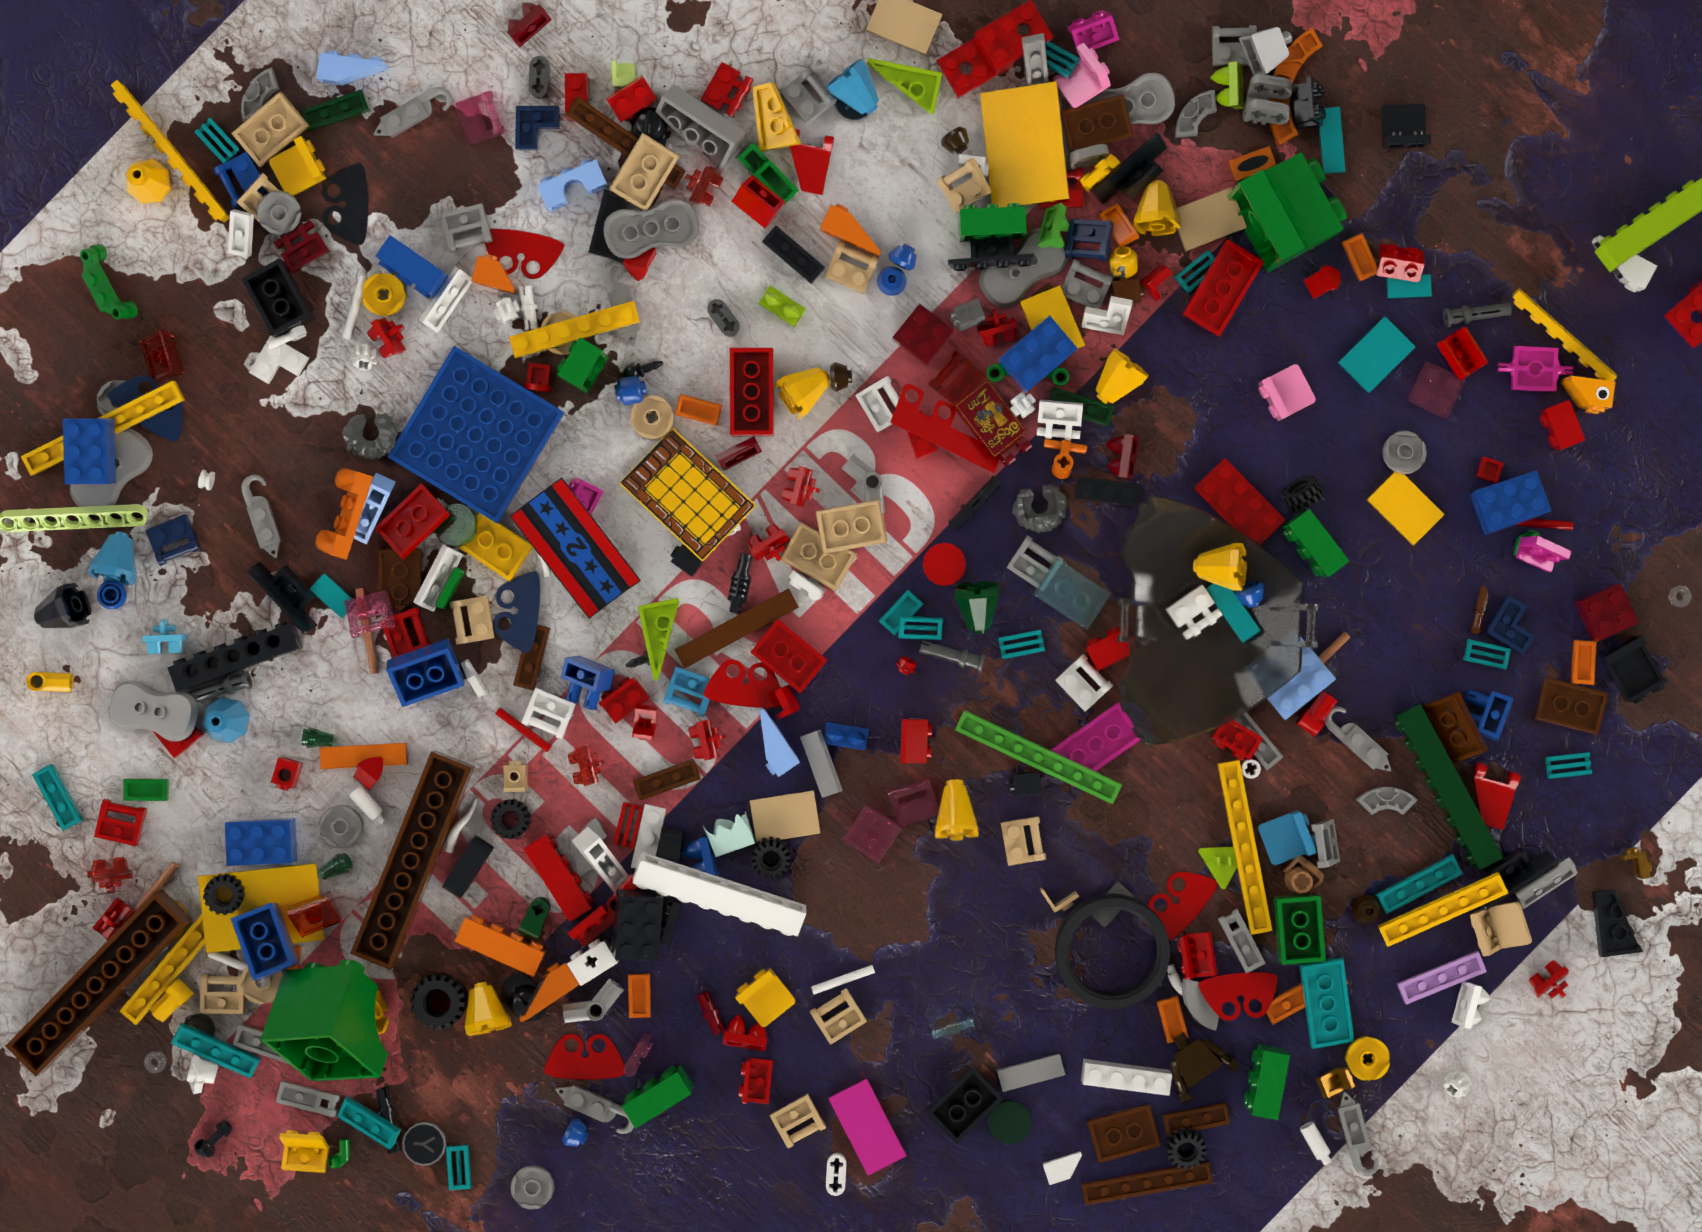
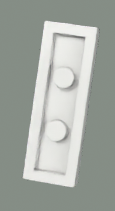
[419,266,472,333]
[413,545,463,612]
[631,804,667,869]

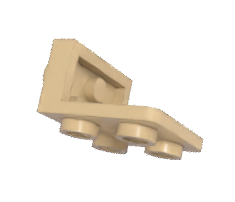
[1470,902,1532,956]

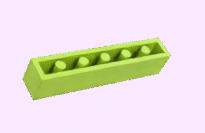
[1594,178,1702,272]

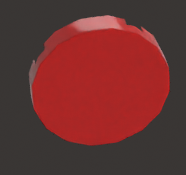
[923,543,966,586]

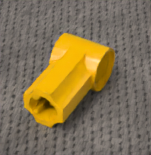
[26,671,74,692]
[150,978,194,1022]

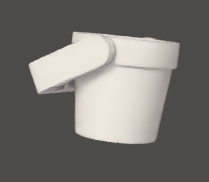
[187,1054,219,1094]

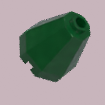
[954,581,999,634]

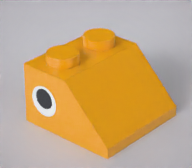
[1560,376,1615,414]

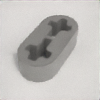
[1068,144,1110,169]

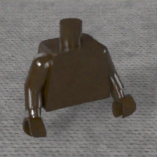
[1170,1032,1239,1103]

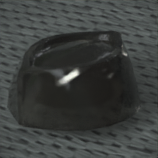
[184,1013,216,1037]

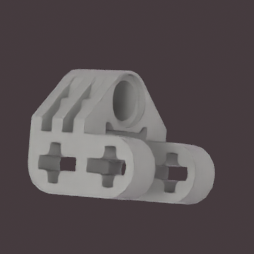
[1242,74,1293,125]

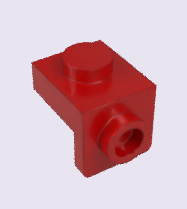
[632,704,658,740]

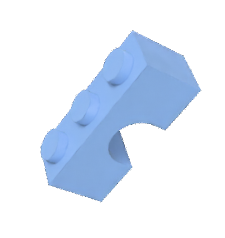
[537,159,609,212]

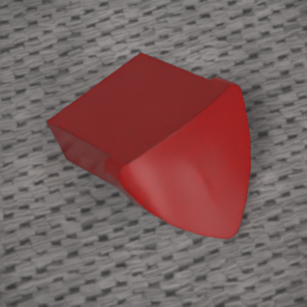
[623,248,657,281]
[1140,264,1172,301]
[1303,265,1341,299]
[524,362,551,393]
[774,684,801,721]
[353,757,383,791]

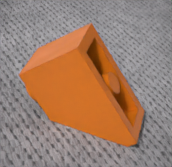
[471,254,517,295]

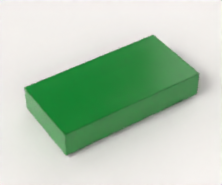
[436,567,466,609]
[123,779,169,801]

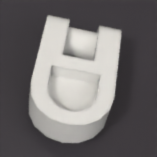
[788,570,823,600]

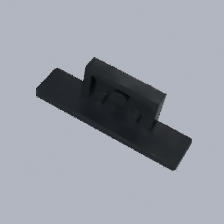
[1092,133,1167,204]
[948,237,1036,271]
[247,562,317,634]
[1481,847,1558,910]

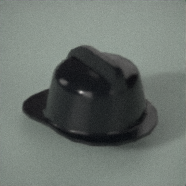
[632,107,667,146]
[501,974,546,1022]

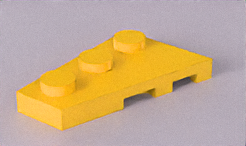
[752,82,801,152]

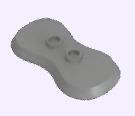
[1082,73,1175,125]
[604,198,699,259]
[979,228,1069,309]
[69,428,153,516]
[109,681,198,741]

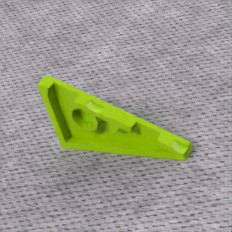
[867,58,942,115]
[638,598,679,681]

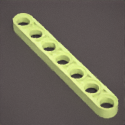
[0,504,148,532]

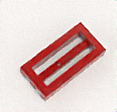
[613,802,644,849]

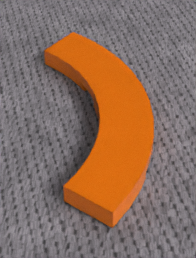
[1268,27,1323,146]

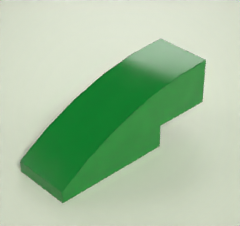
[735,142,799,205]

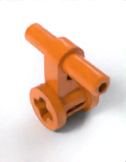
[1043,439,1087,479]

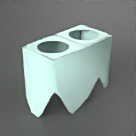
[703,812,755,857]

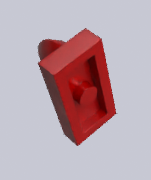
[723,1014,767,1052]

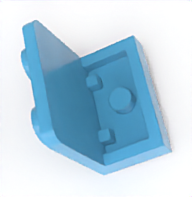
[1258,810,1317,865]

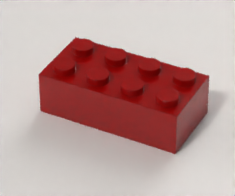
[730,348,774,437]

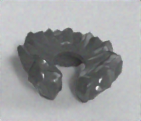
[342,413,398,460]
[1012,484,1067,534]

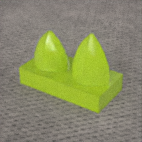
[1210,61,1244,110]
[758,285,806,328]

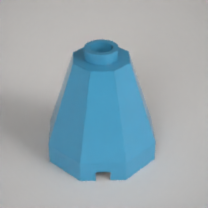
[825,59,879,115]
[88,532,137,586]
[202,697,250,743]

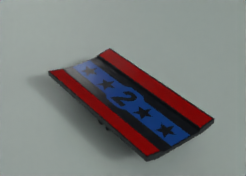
[509,477,641,619]

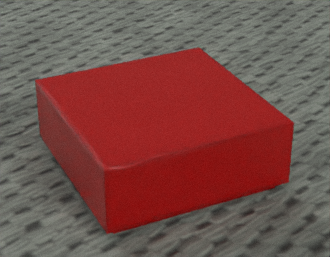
[1476,456,1504,484]

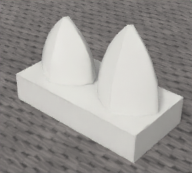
[1452,981,1491,1029]

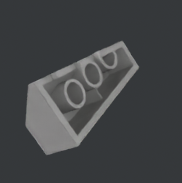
[655,84,746,175]

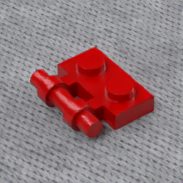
[701,62,753,118]

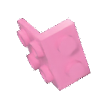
[1053,43,1111,108]
[1258,364,1316,421]

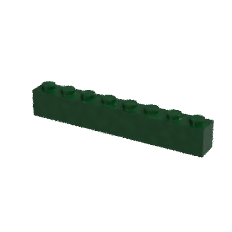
[1393,703,1503,870]

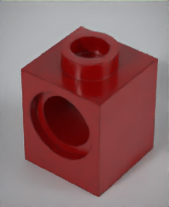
[271,756,303,791]

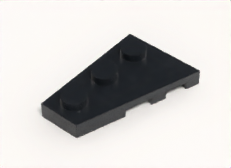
[588,189,626,262]
[1592,889,1643,957]

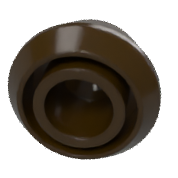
[941,126,969,155]
[830,362,852,392]
[1351,895,1381,924]

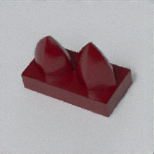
[507,3,552,48]
[1106,434,1139,480]

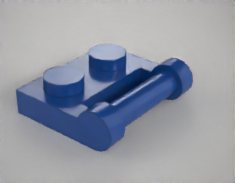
[213,152,267,208]

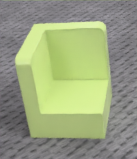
[611,60,636,91]

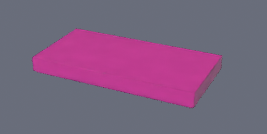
[1051,702,1144,787]
[828,1078,906,1176]

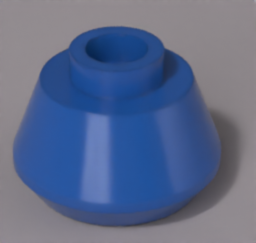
[888,243,917,271]
[877,266,907,296]
[97,580,127,610]
[1235,581,1264,608]
[562,1118,589,1147]

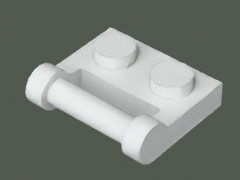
[855,376,899,433]
[1055,654,1113,712]
[522,688,576,740]

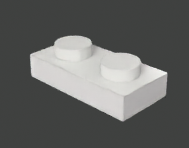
[228,209,254,257]

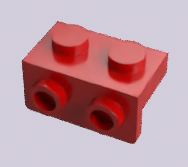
[606,75,657,122]
[1377,244,1425,282]
[1437,326,1488,380]
[1178,931,1217,980]
[739,1057,773,1104]

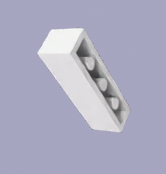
[1081,1059,1172,1096]

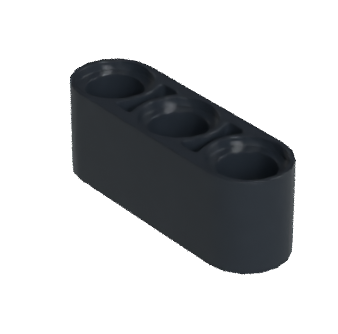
[658,826,684,864]
[442,835,494,899]

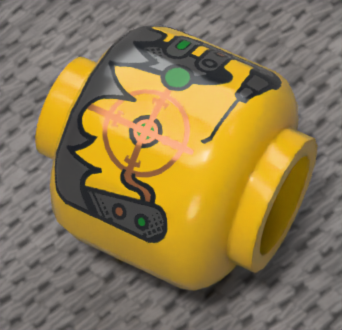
[1109,246,1138,280]

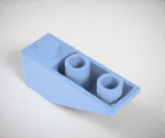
[316,50,388,86]

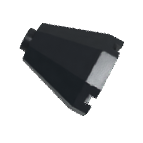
[34,583,92,628]

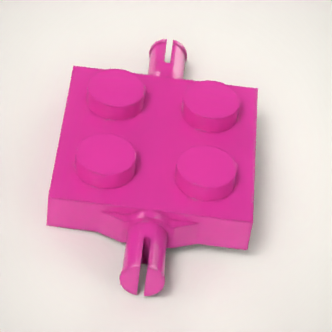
[1497,346,1573,392]

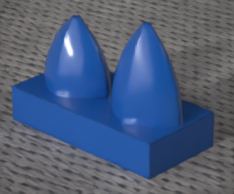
[824,722,869,751]
[681,836,718,876]

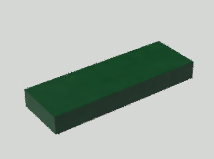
[301,89,370,132]
[1049,387,1115,427]

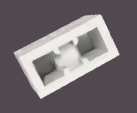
[567,938,620,986]

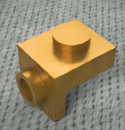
[1619,847,1652,879]
[1315,1067,1355,1098]

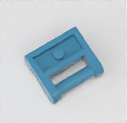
[663,666,710,717]

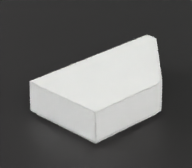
[461,659,488,698]
[1042,1151,1082,1185]

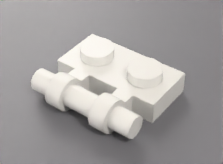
[1037,399,1083,441]
[1166,585,1222,640]

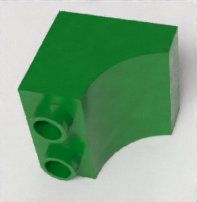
[1227,152,1347,273]
[260,959,388,1081]

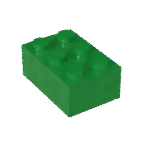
[958,203,1027,242]
[557,337,609,394]
[1282,509,1349,578]
[1273,893,1326,965]
[1244,1044,1290,1120]
[622,1065,694,1129]

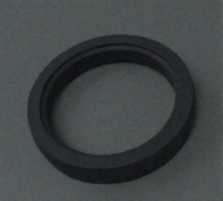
[1055,894,1170,1009]

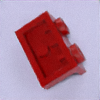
[599,677,650,724]
[1210,715,1263,761]
[568,903,614,946]

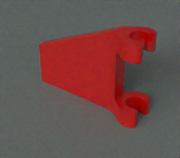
[789,129,834,195]
[1473,762,1521,830]

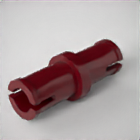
[695,990,726,1036]

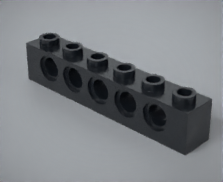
[167,621,303,692]

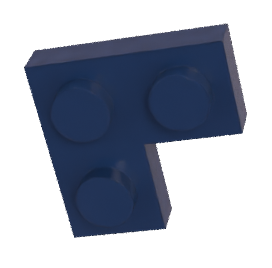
[515,106,560,151]
[1485,595,1535,655]

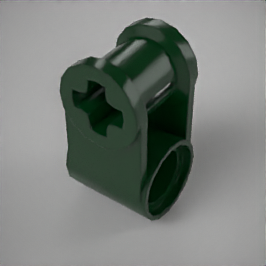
[518,897,551,941]

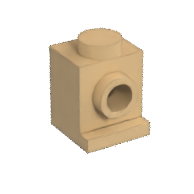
[503,760,528,792]

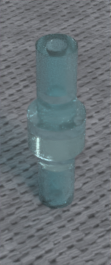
[931,1018,975,1039]

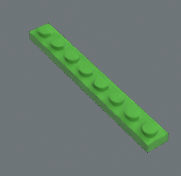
[955,710,1122,804]

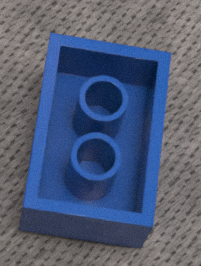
[375,235,448,299]
[997,316,1078,393]
[63,418,116,484]
[1470,470,1552,535]
[386,639,464,707]
[225,818,297,866]
[231,902,300,980]

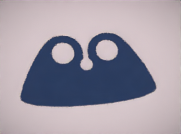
[107,375,183,441]
[493,571,540,653]

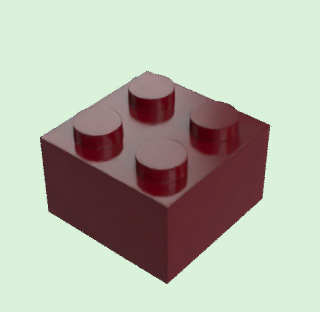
[892,303,954,367]
[1574,583,1639,641]

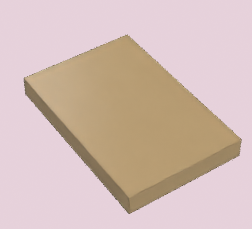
[866,0,943,56]
[231,92,309,167]
[609,133,680,211]
[1176,187,1247,252]
[816,500,888,554]
[781,522,857,591]
[750,790,821,843]

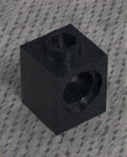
[670,544,705,577]
[1009,771,1041,796]

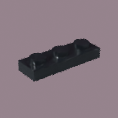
[762,225,825,285]
[1074,477,1142,506]

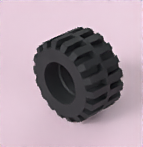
[410,972,468,1030]

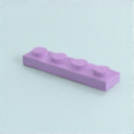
[1396,951,1487,1004]

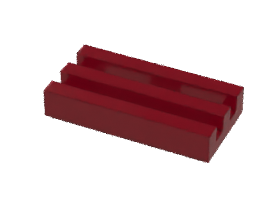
[715,436,762,471]

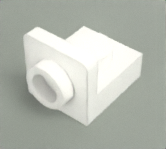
[958,154,989,177]

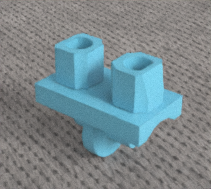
[142,619,187,654]

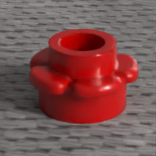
[896,656,917,675]

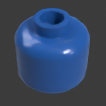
[614,375,647,406]

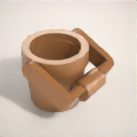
[1283,855,1324,894]

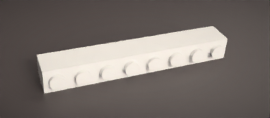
[633,852,806,936]

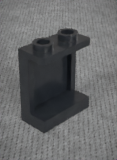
[1599,636,1668,704]

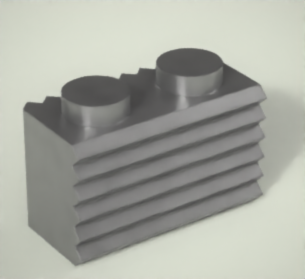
[950,298,985,332]

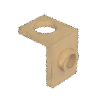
[1040,888,1079,913]

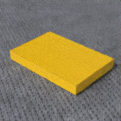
[1019,285,1085,349]
[1367,472,1445,545]
[456,512,534,582]

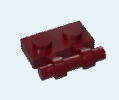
[274,220,330,274]

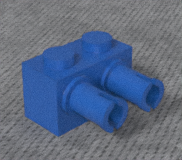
[560,656,615,710]
[1465,689,1513,741]

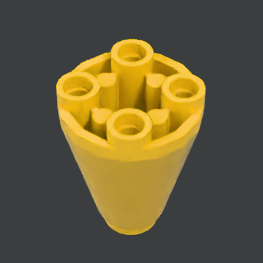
[935,780,979,841]

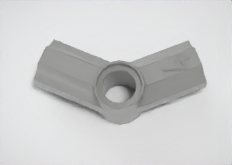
[841,454,885,513]
[563,978,624,1023]

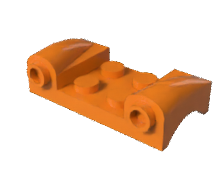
[315,468,373,560]

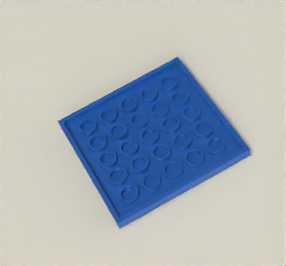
[387,346,565,524]

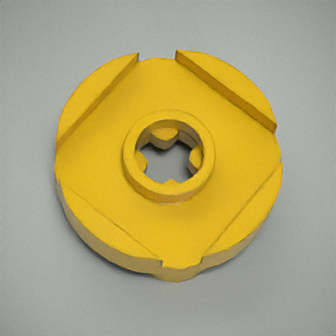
[1080,154,1121,192]
[362,273,407,317]
[1345,1036,1390,1081]

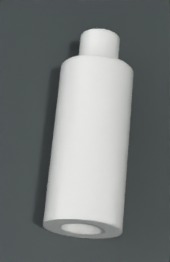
[349,785,387,825]
[1300,1121,1331,1165]

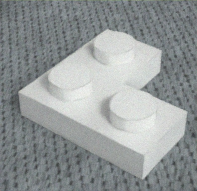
[1081,296,1132,335]
[249,335,309,384]

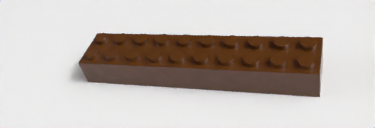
[350,750,475,970]
[5,889,193,1077]

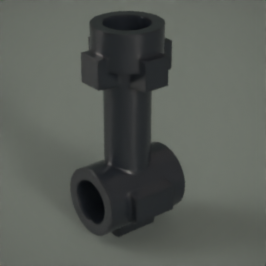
[194,1120,233,1158]

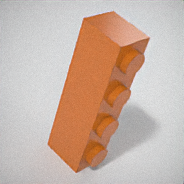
[454,914,547,977]

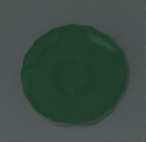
[436,503,478,547]
[988,1100,1031,1144]

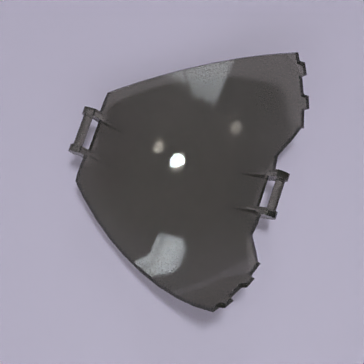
[1117,494,1318,745]

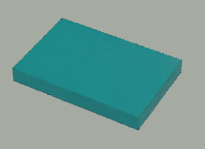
[1338,317,1415,393]

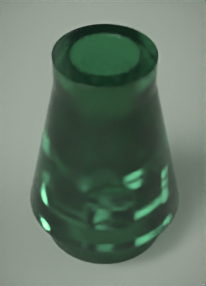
[301,727,334,748]
[319,853,353,880]

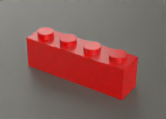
[523,833,594,922]

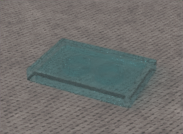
[1033,559,1110,630]

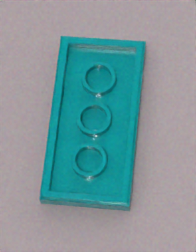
[1299,956,1354,1049]

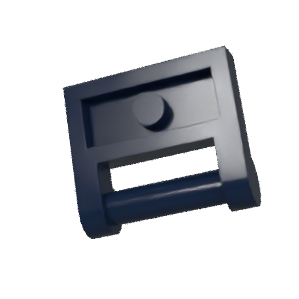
[1065,219,1114,261]
[145,514,201,566]

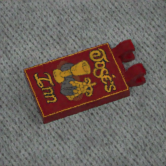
[953,380,1032,467]

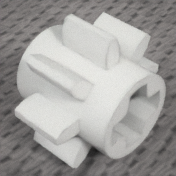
[493,297,520,324]
[350,344,378,371]
[1010,392,1036,419]
[1443,1070,1472,1099]

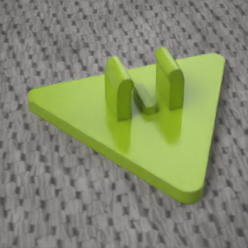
[1198,847,1237,889]

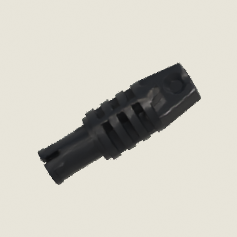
[727,553,752,614]

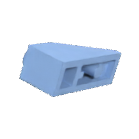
[354,473,396,544]
[760,708,801,777]

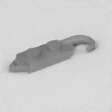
[374,87,452,138]
[603,261,640,346]
[241,474,283,558]
[1325,706,1391,771]
[555,1084,634,1134]
[1337,1091,1379,1176]

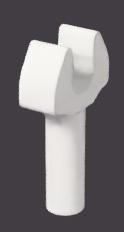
[266,325,307,349]

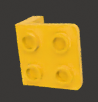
[269,136,327,196]
[735,968,795,1027]
[279,1130,330,1173]

